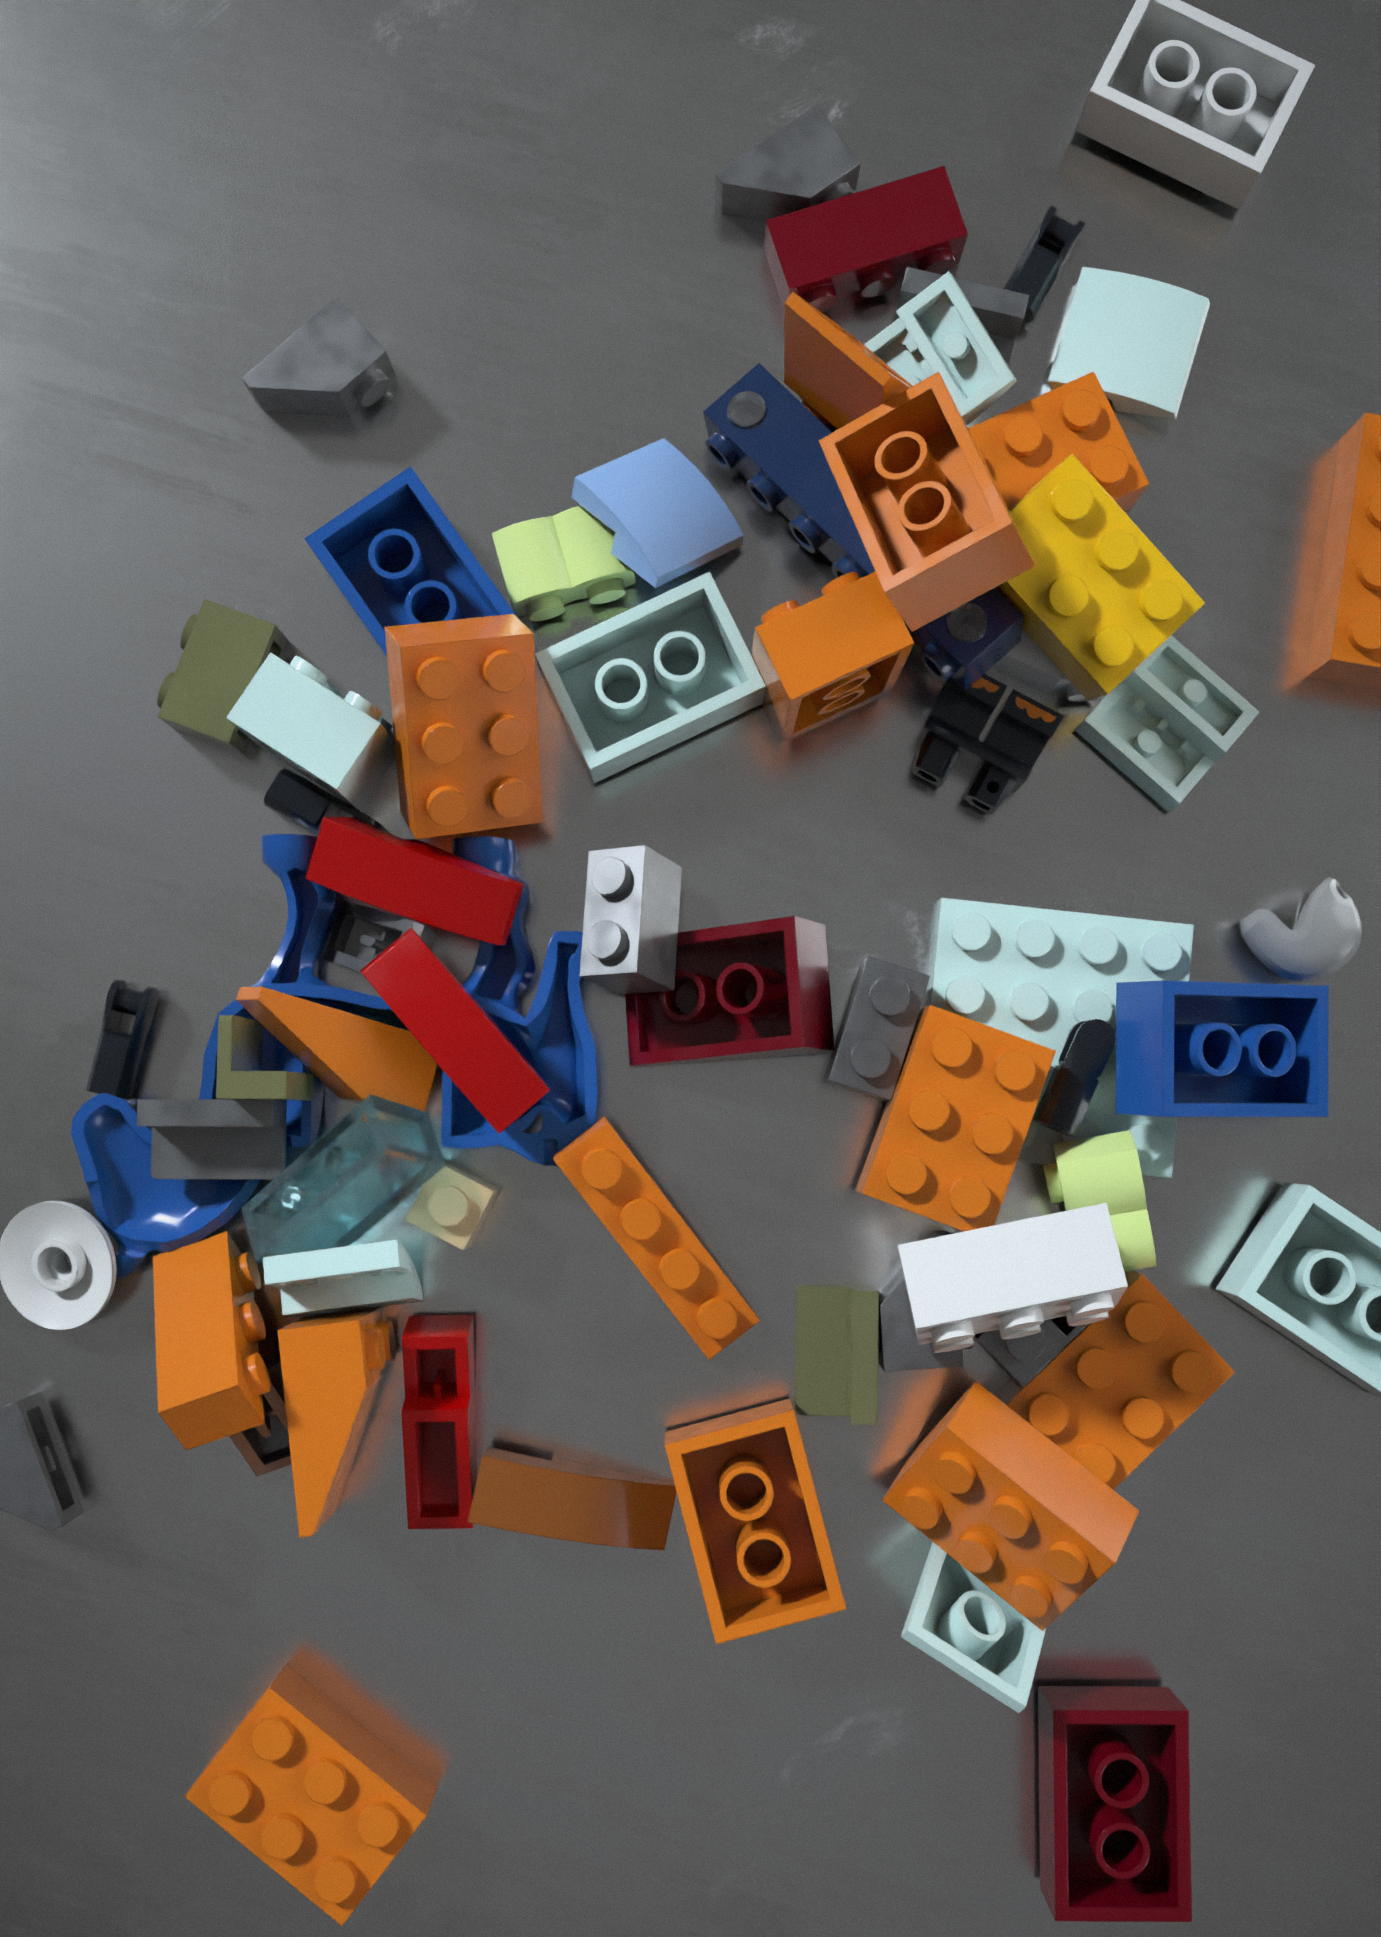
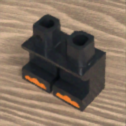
[912,674,1064,814]

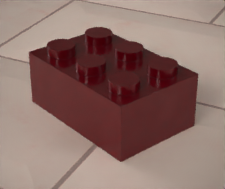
[1038,1686,1192,1922]

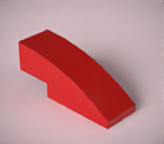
[305,817,525,946]
[360,927,550,1134]
[401,1315,476,1529]

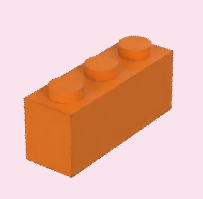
[153,1231,270,1451]

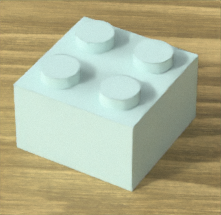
[226,652,396,810]

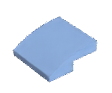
[571,438,744,588]

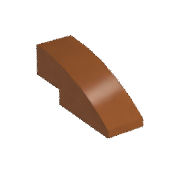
[468,1447,677,1550]

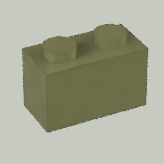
[157,599,289,755]

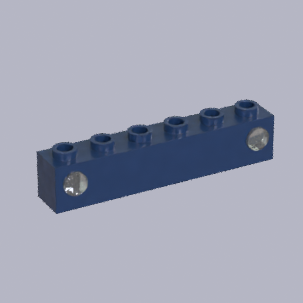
[703,363,1024,692]

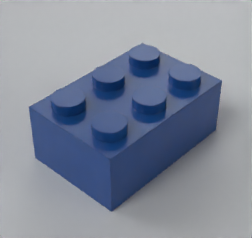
[304,466,519,657]
[1116,980,1329,1117]

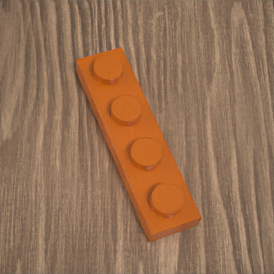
[553,1116,760,1360]

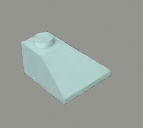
[901,1542,1046,1713]

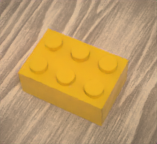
[995,453,1205,700]

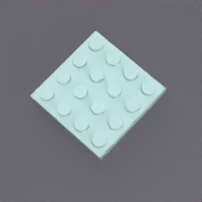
[928,898,1194,1178]

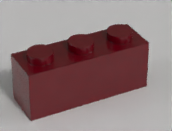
[764,166,968,312]

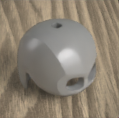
[1239,877,1362,983]

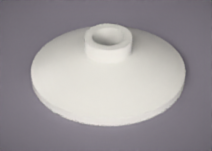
[0,1200,117,1330]

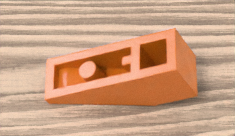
[236,987,437,1125]

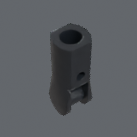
[1003,205,1086,324]
[264,768,383,836]
[86,979,159,1100]
[1033,1019,1116,1137]

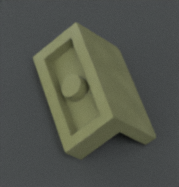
[216,1015,314,1101]
[795,1285,879,1425]

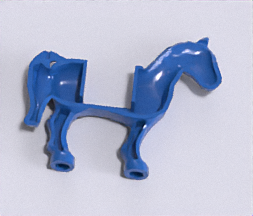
[71,834,598,1279]

